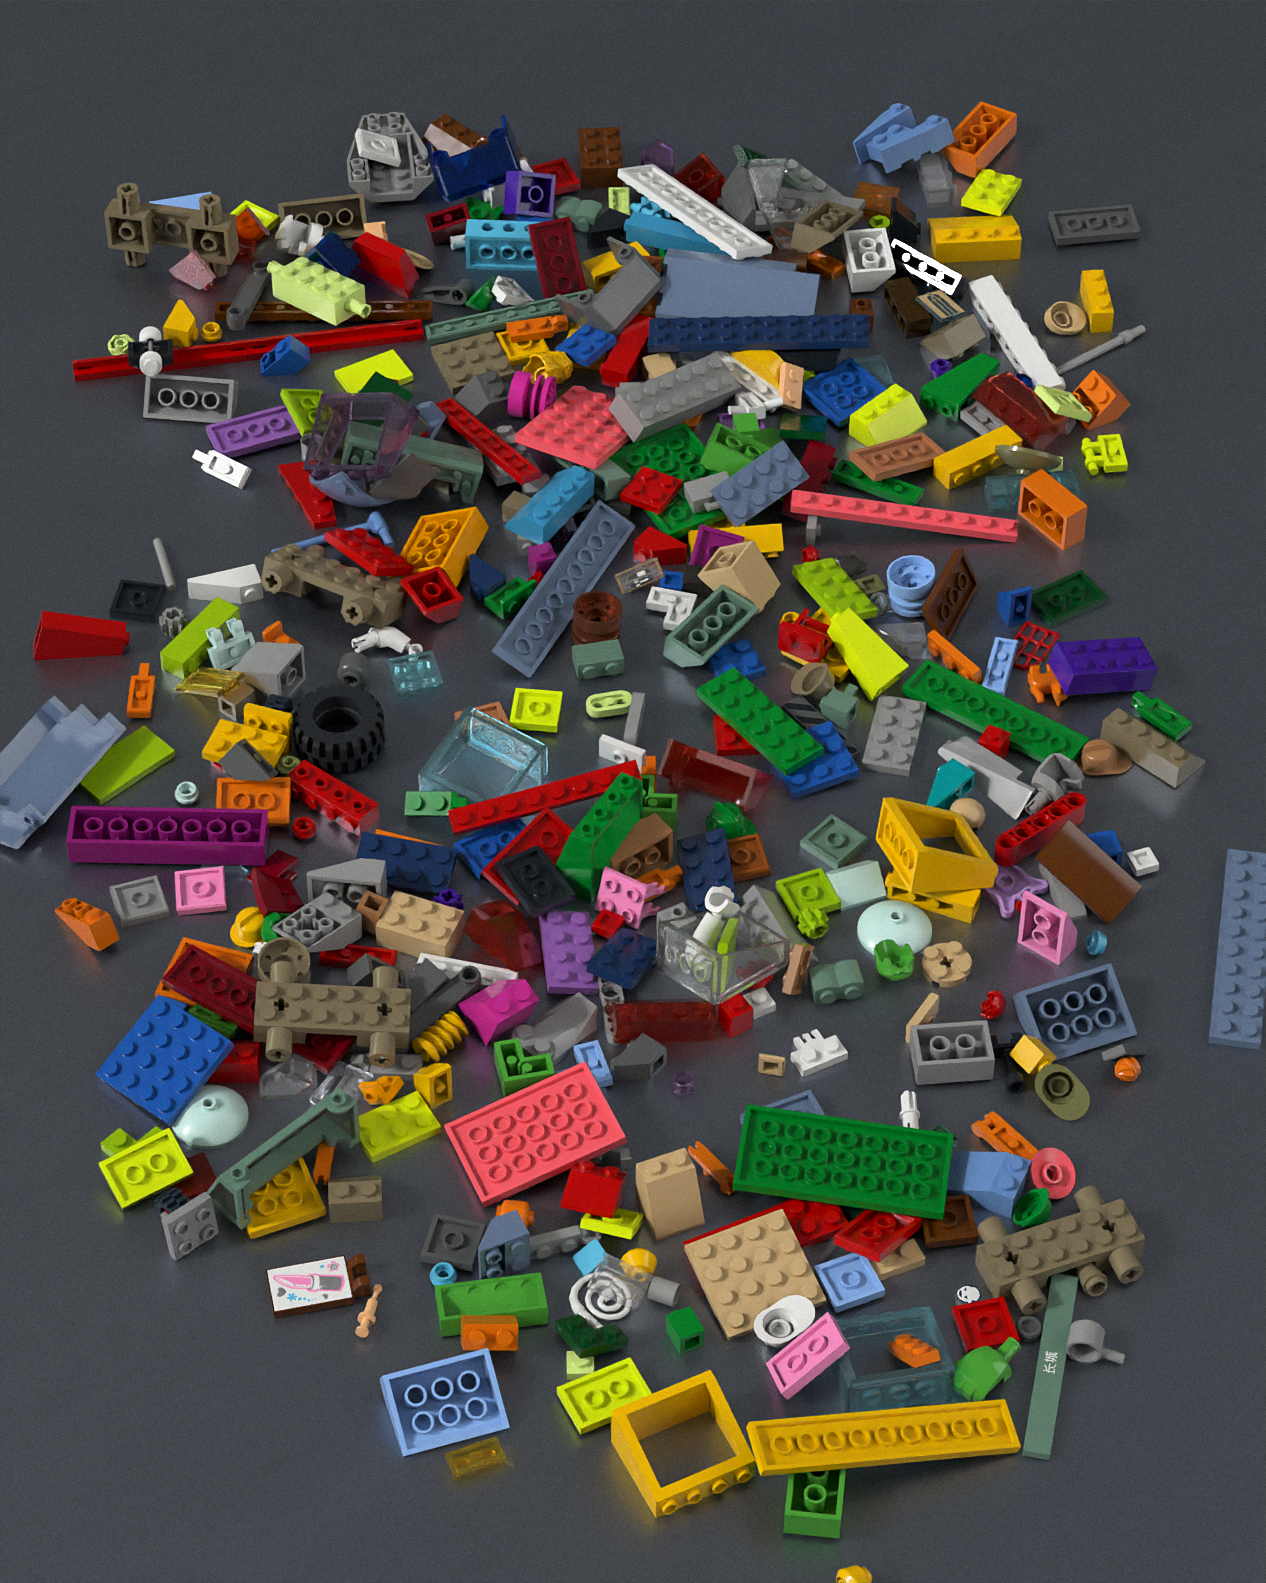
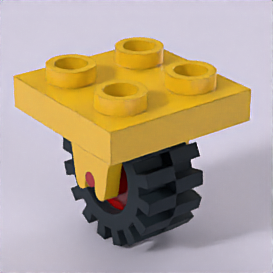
[244,694,294,756]

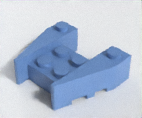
[852,103,955,173]

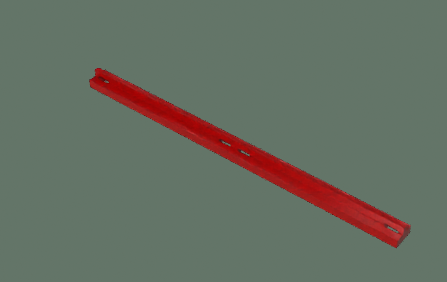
[72,319,424,382]

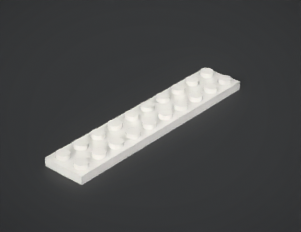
[617,164,772,260]

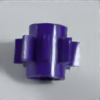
[434,889,464,911]

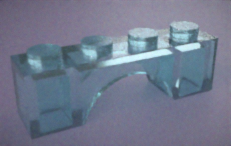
[984,470,1080,512]

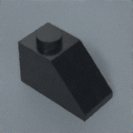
[889,197,921,244]
[587,208,631,249]

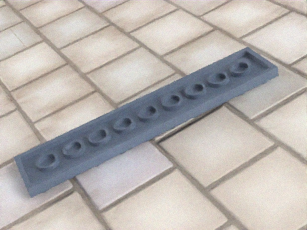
[492,500,636,678]
[1208,848,1266,1050]

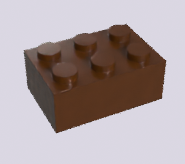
[578,127,623,188]

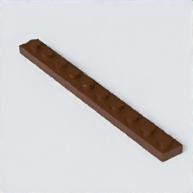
[215,300,433,322]

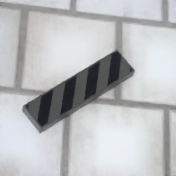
[782,695,860,760]

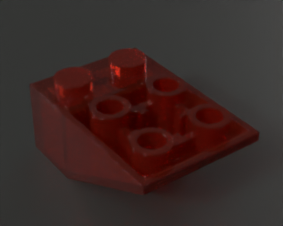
[462,899,544,972]

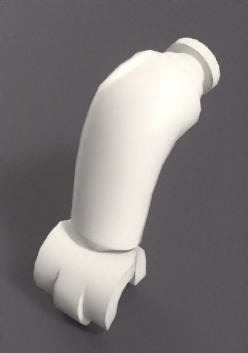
[687,886,740,978]

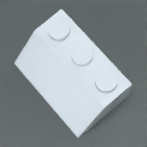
[842,228,896,293]

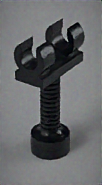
[990,1032,1027,1094]

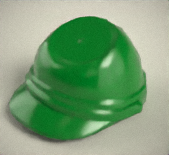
[465,275,496,312]
[1013,1188,1052,1228]

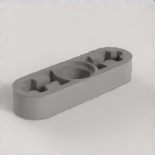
[623,692,646,746]

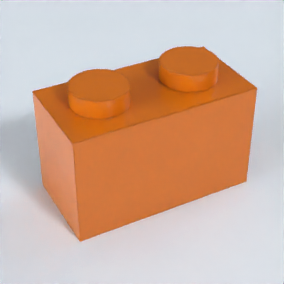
[460,1315,518,1350]

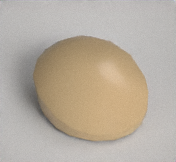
[1044,301,1086,335]

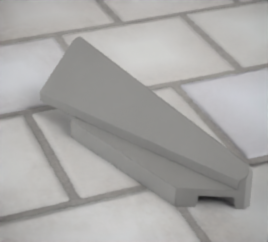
[938,736,1036,820]

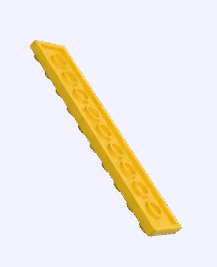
[746,1399,1021,1476]

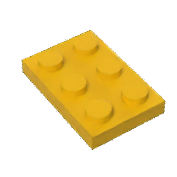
[202,719,288,768]

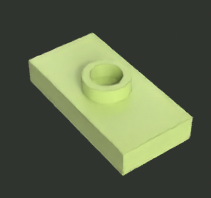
[609,187,630,215]

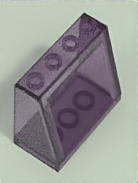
[303,393,420,481]

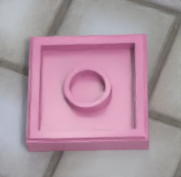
[175,866,227,916]

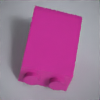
[458,979,539,1046]

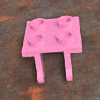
[595,866,665,929]

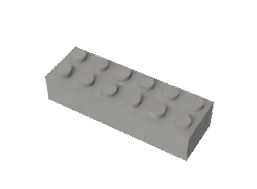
[608,353,741,443]

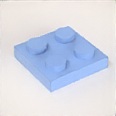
[813,1252,885,1313]

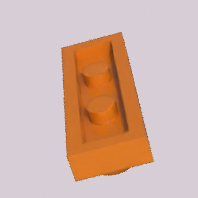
[927,629,983,685]
[887,1334,940,1368]

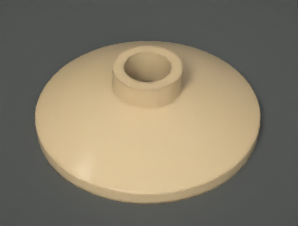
[402,248,434,269]

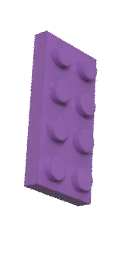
[206,405,302,458]
[538,911,599,995]

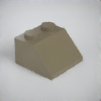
[919,314,986,361]
[328,1175,383,1223]

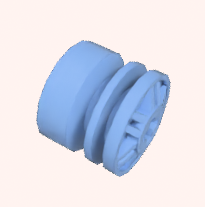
[886,555,936,617]

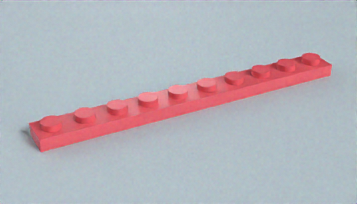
[790,490,1018,543]

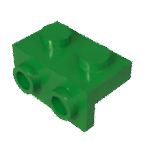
[484,576,537,620]

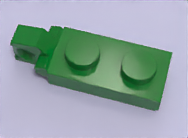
[1131,691,1192,741]
[404,791,471,817]

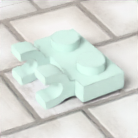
[205,618,255,672]

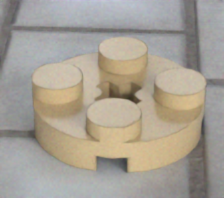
[921,941,972,988]

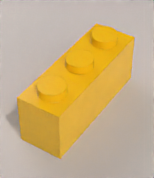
[581,241,650,293]
[1080,270,1114,333]

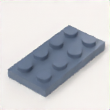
[710,441,809,527]

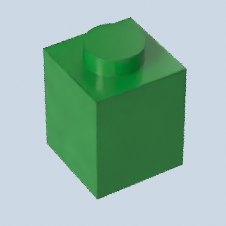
[666,1306,705,1355]

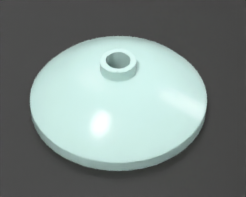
[857,900,932,957]
[172,1085,249,1149]

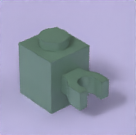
[819,683,858,730]

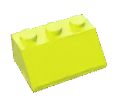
[849,383,927,447]

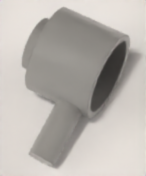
[1066,1320,1125,1364]

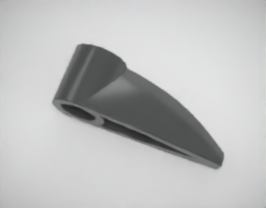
[411,278,475,305]

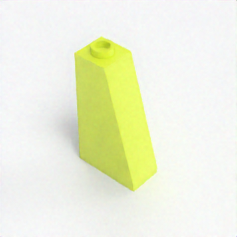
[827,608,909,702]

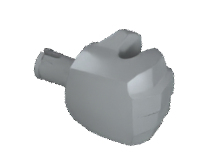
[1024,753,1084,816]

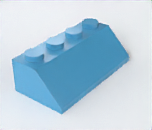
[505,465,594,544]

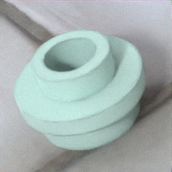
[175,782,199,804]

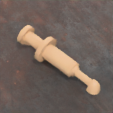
[355,1284,382,1338]

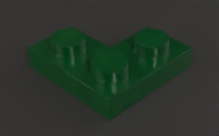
[554,1315,629,1359]

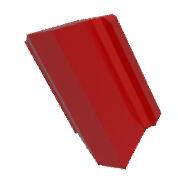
[345,232,419,299]

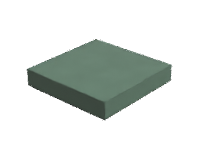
[800,814,869,869]

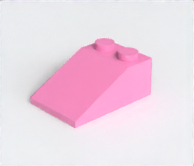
[1018,891,1078,965]

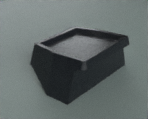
[776,348,842,371]

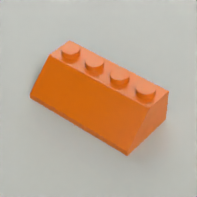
[941,101,1017,178]

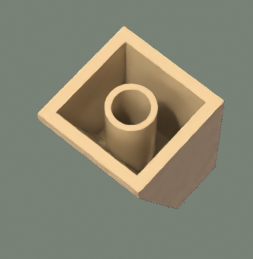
[698,540,781,615]
[635,1148,705,1241]

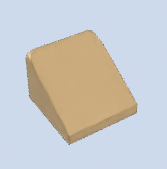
[758,1053,786,1076]

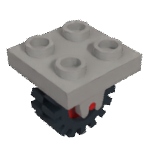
[154,1187,219,1260]

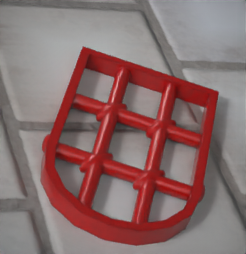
[1013,621,1060,670]

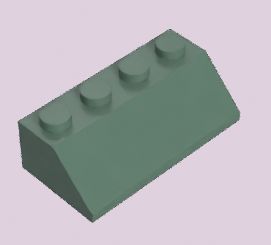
[663,584,759,667]

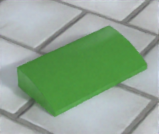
[434,1272,549,1337]

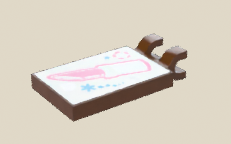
[266,1253,372,1319]

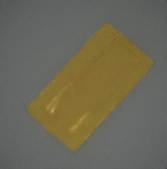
[174,667,245,697]

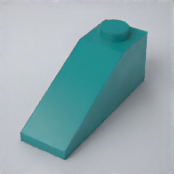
[926,758,975,810]

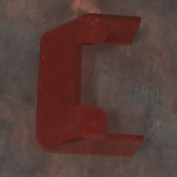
[168,207,270,291]
[656,738,773,812]

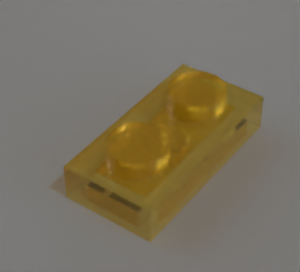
[445,1436,507,1481]

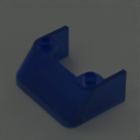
[426,114,522,202]

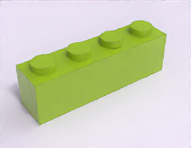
[160,597,241,680]

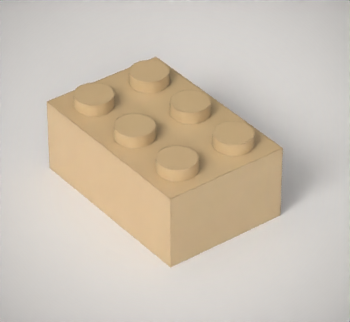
[376,890,465,958]

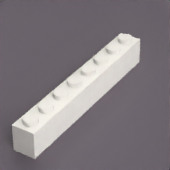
[968,275,1066,407]

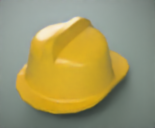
[230,907,264,948]

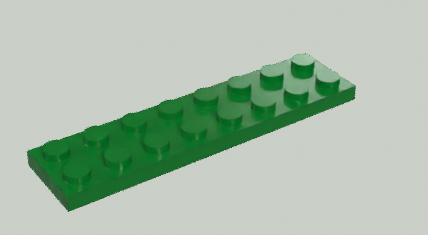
[901,659,1090,763]

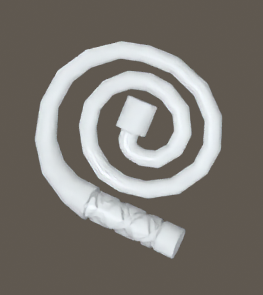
[569,1272,633,1329]

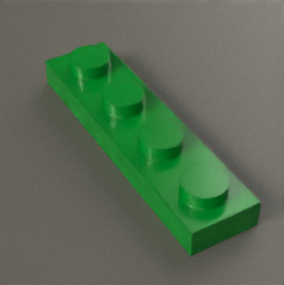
[832,459,924,506]

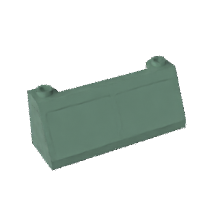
[340,420,483,504]

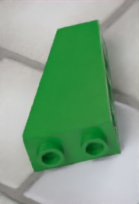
[920,353,1000,422]

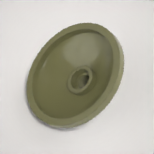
[994,445,1062,476]

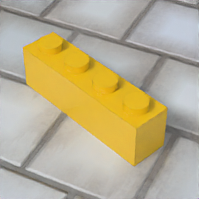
[933,425,1022,490]
[688,523,784,558]

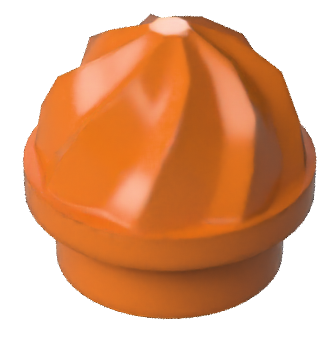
[1114,1056,1141,1082]

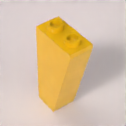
[885,867,981,924]

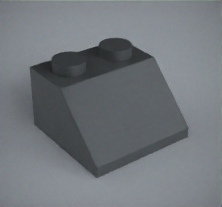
[455,370,511,424]

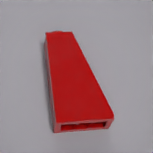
[33,610,130,660]

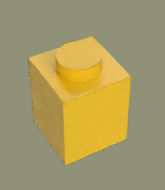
[1009,1035,1057,1075]

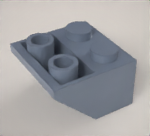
[478,1210,530,1280]

